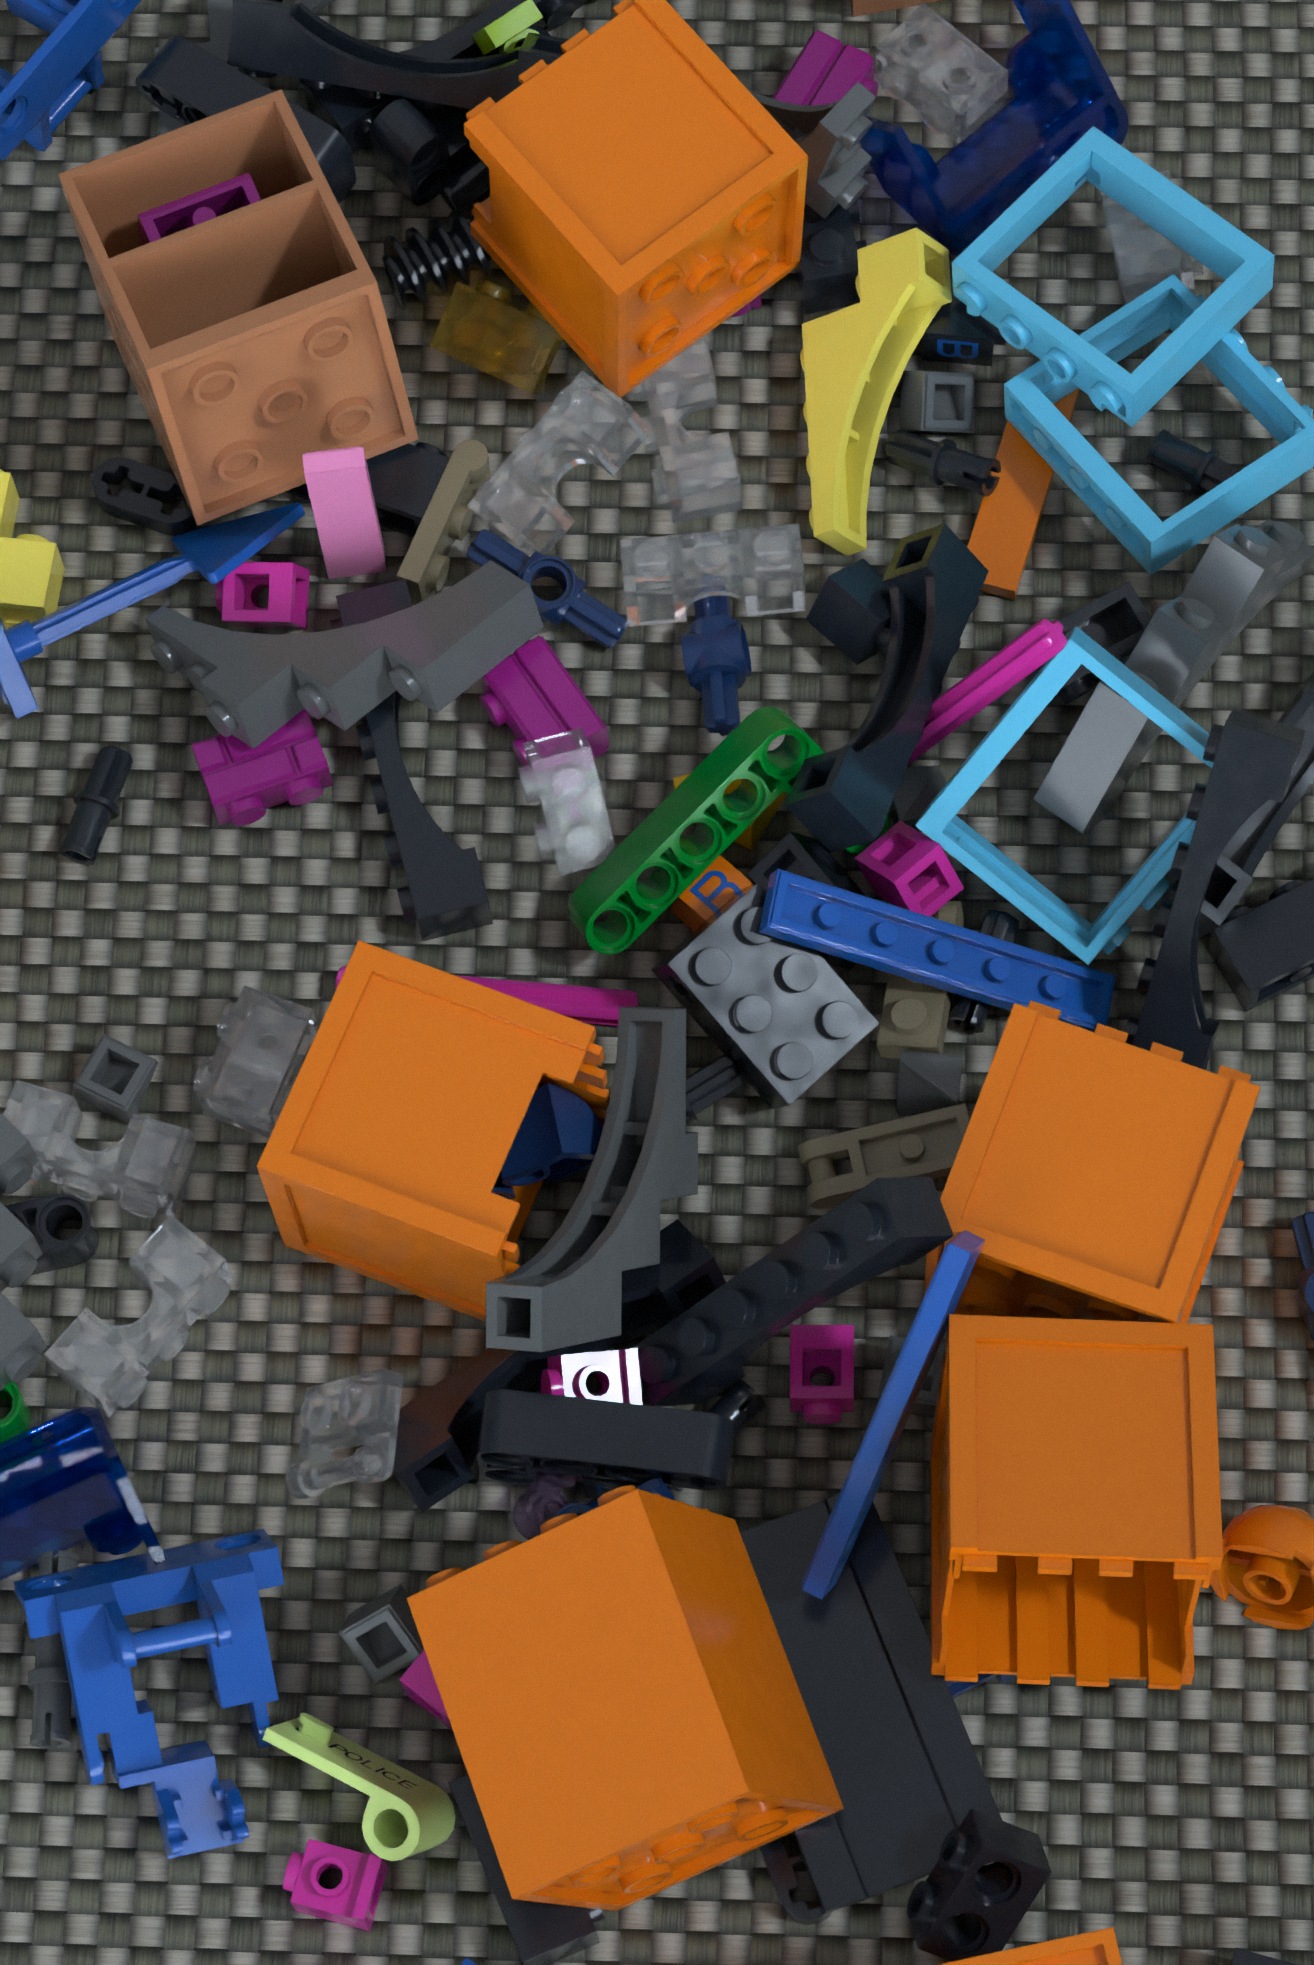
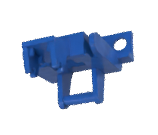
[0,0,141,160]
[13,1529,285,1859]

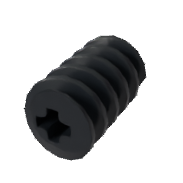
[382,203,492,310]

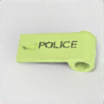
[262,1713,456,1861]

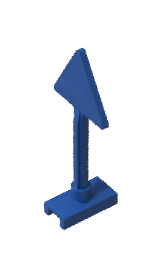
[0,502,305,719]

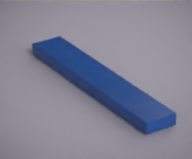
[759,869,1116,1032]
[801,1230,985,1600]

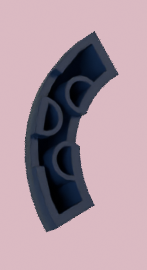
[492,1083,603,1199]

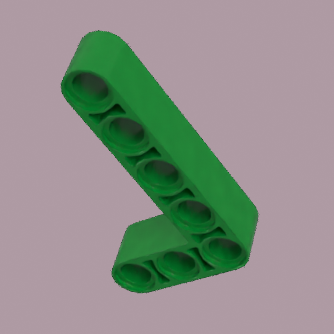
[567,706,889,955]

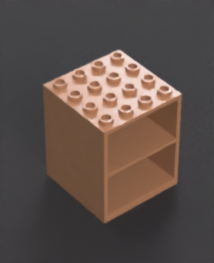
[58,89,419,526]

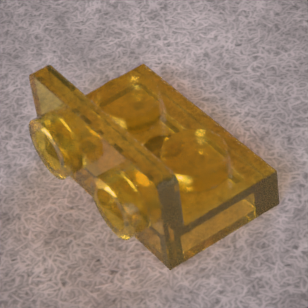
[430,278,566,395]

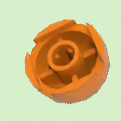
[1210,1505,1314,1630]

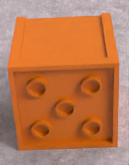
[464,0,808,400]
[257,940,610,1322]
[924,1000,1261,1324]
[930,1314,1223,1690]

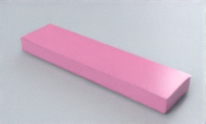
[302,446,387,579]

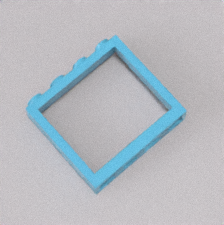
[952,126,1275,427]
[1004,274,1314,575]
[915,626,1213,965]

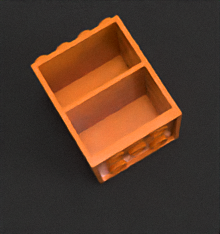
[406,1485,844,1911]

